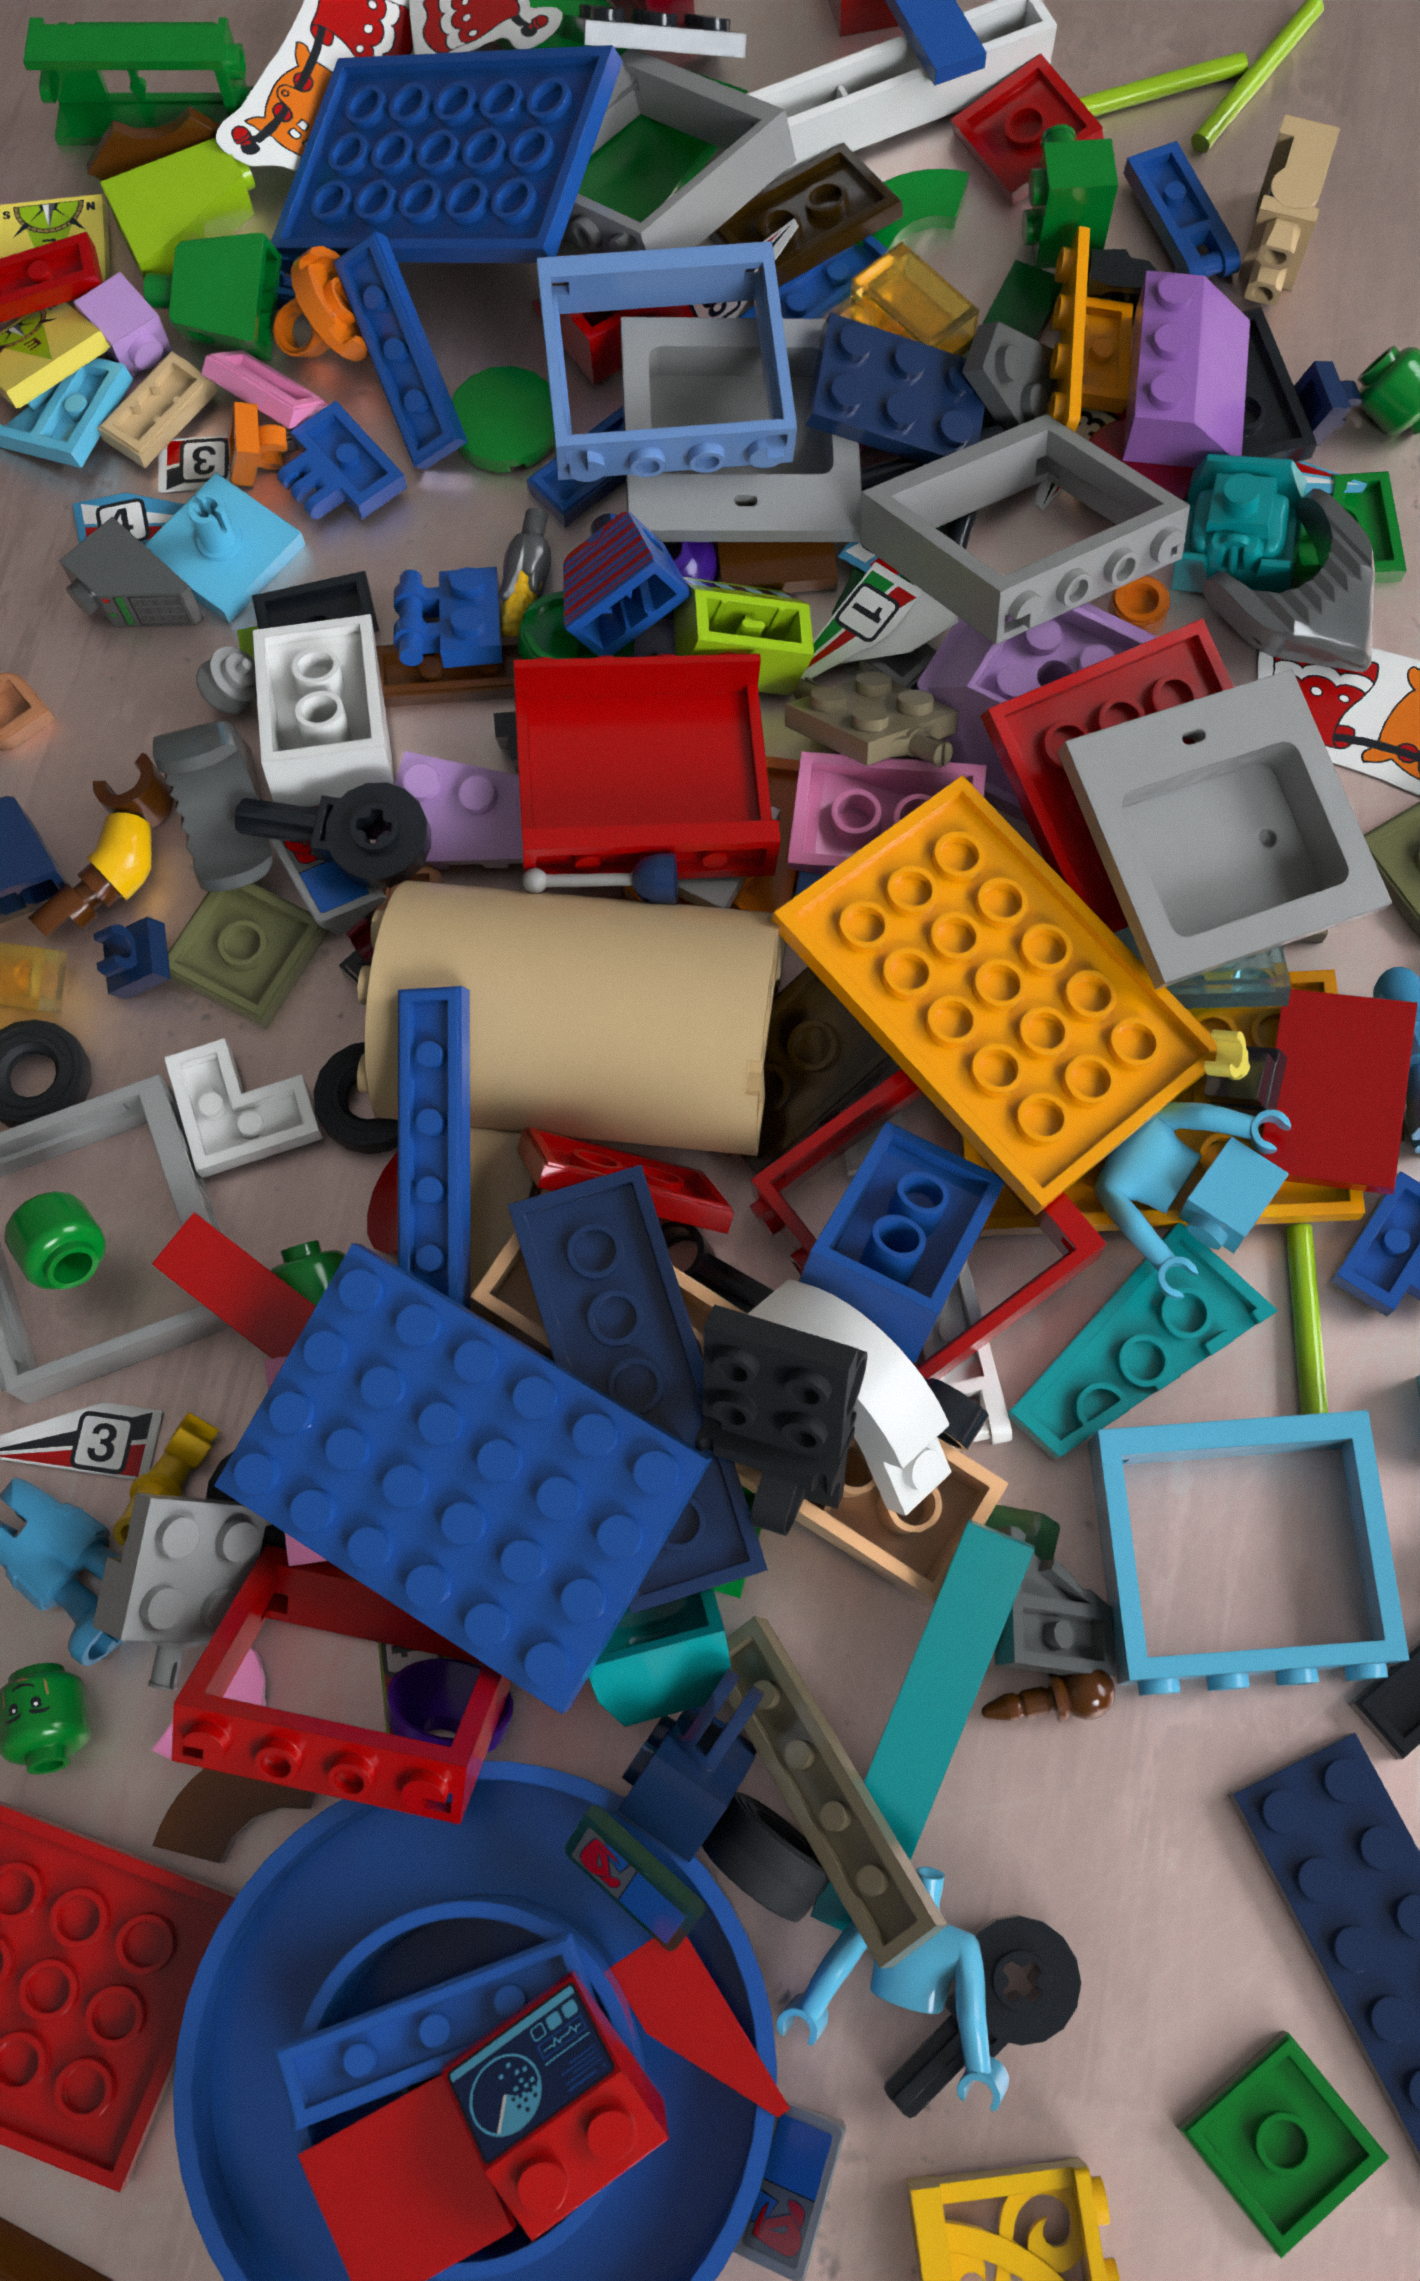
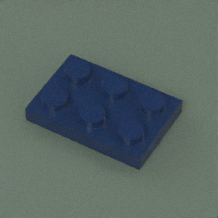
[805,312,985,464]

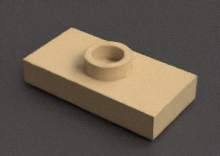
[97,351,218,468]

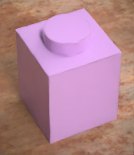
[74,272,173,378]

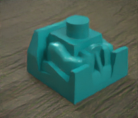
[1171,454,1307,593]
[589,1589,731,1727]

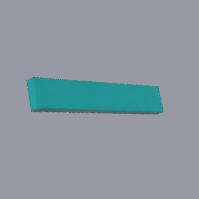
[810,1518,1035,1931]

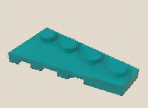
[1007,1223,1278,1459]

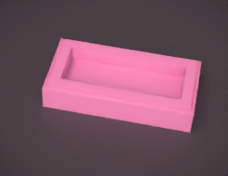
[201,350,328,429]

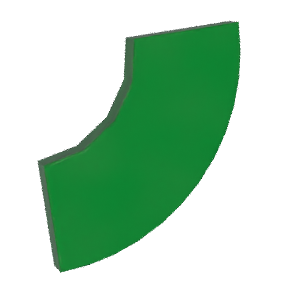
[856,169,970,253]

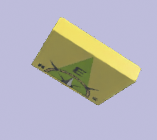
[0,194,111,300]
[0,302,110,409]

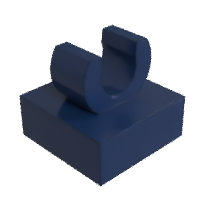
[1294,361,1363,446]
[93,917,171,999]

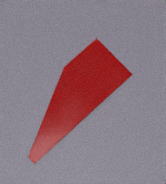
[610,1926,790,2118]

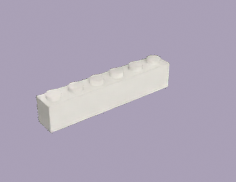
[748,0,1057,183]

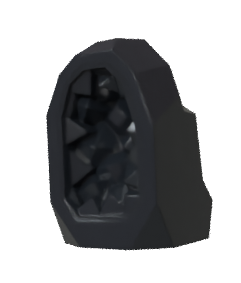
[1087,249,1157,326]

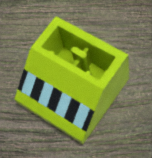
[673,577,814,696]

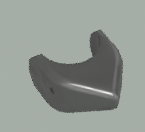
[1203,488,1375,672]
[153,721,272,892]

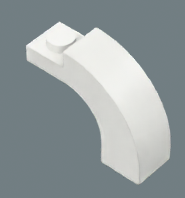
[748,1279,951,1516]

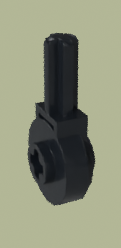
[234,782,431,888]
[883,1915,1081,2118]

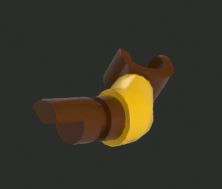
[28,752,174,937]

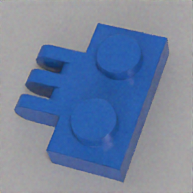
[277,401,407,519]
[1330,1171,1420,1316]

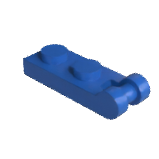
[1123,141,1241,279]

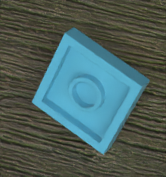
[144,473,306,625]

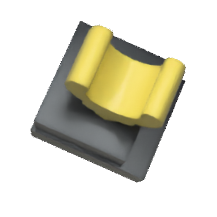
[1204,1029,1287,1116]

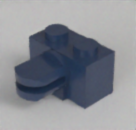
[617,1668,764,1862]

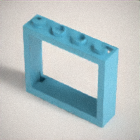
[1088,1410,1409,1696]

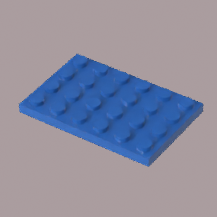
[271,45,623,263]
[214,1243,712,1714]

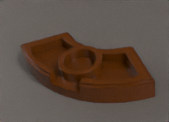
[87,106,220,181]
[152,1768,315,1863]

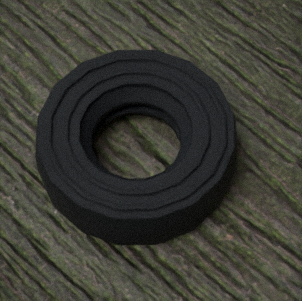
[0,1019,92,1128]
[313,1042,398,1154]

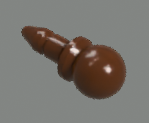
[981,1669,1115,1723]

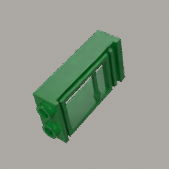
[23,17,254,145]

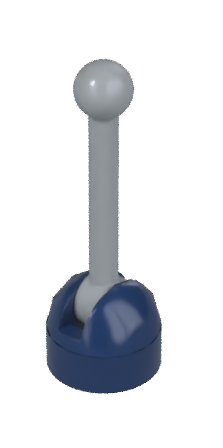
[522,853,678,905]

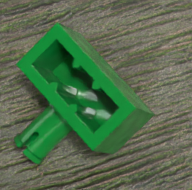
[1022,124,1118,269]

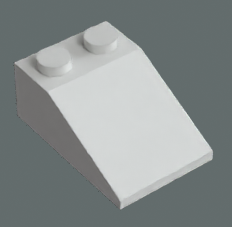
[253,614,395,807]

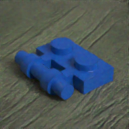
[393,566,503,668]

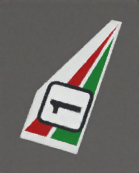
[801,562,924,680]

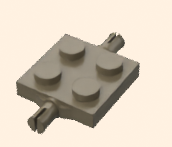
[785,671,958,768]

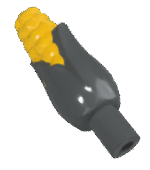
[498,508,551,637]

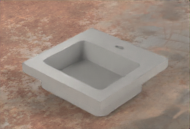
[620,317,862,542]
[1057,669,1392,990]

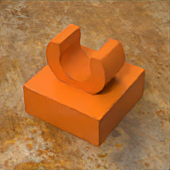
[228,402,287,487]

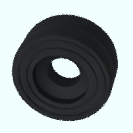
[701,1792,830,1922]

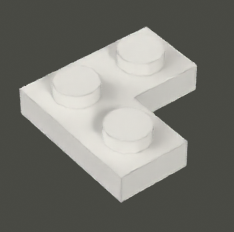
[164,1038,324,1178]

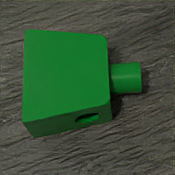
[143,233,282,361]

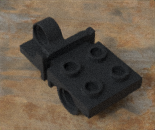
[695,1304,868,1536]

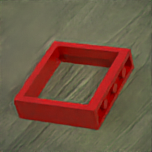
[749,1069,1106,1380]
[171,1545,513,1825]

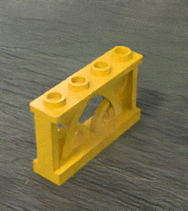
[905,2157,1120,2281]

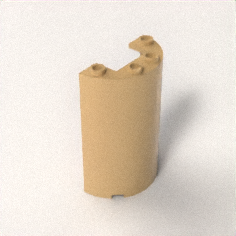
[357,880,787,1156]

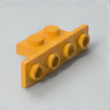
[1047,226,1133,432]

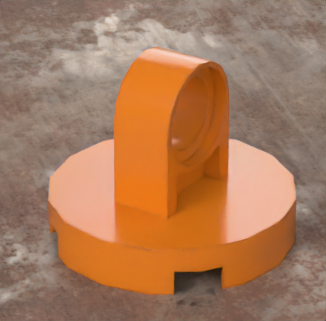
[273,246,370,362]

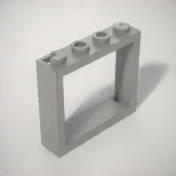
[563,49,796,254]
[860,414,1190,645]
[0,1074,232,1405]

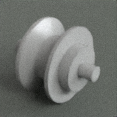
[196,647,257,714]

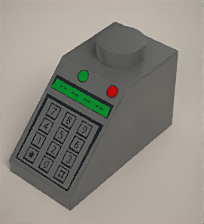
[59,517,204,627]

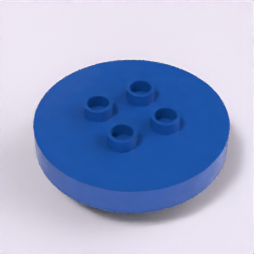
[173,1761,777,2281]

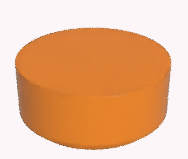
[1108,575,1170,634]

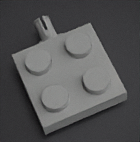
[92,1493,267,1690]

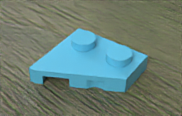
[0,358,134,468]

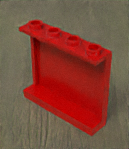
[514,652,781,879]

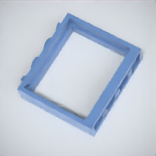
[537,241,797,482]

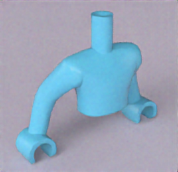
[1094,1102,1291,1300]
[776,1866,1009,2112]

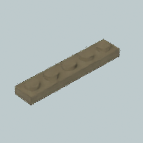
[726,1616,948,1968]

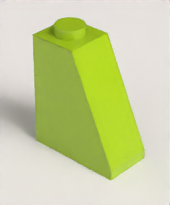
[100,137,256,281]

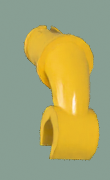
[113,1412,220,1547]

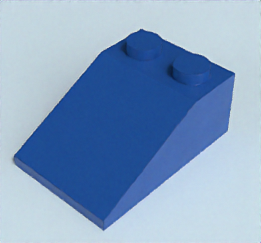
[799,1121,1005,1363]

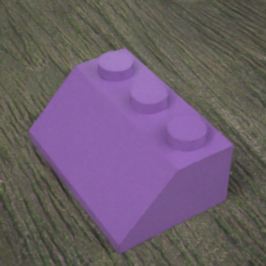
[1123,270,1250,468]

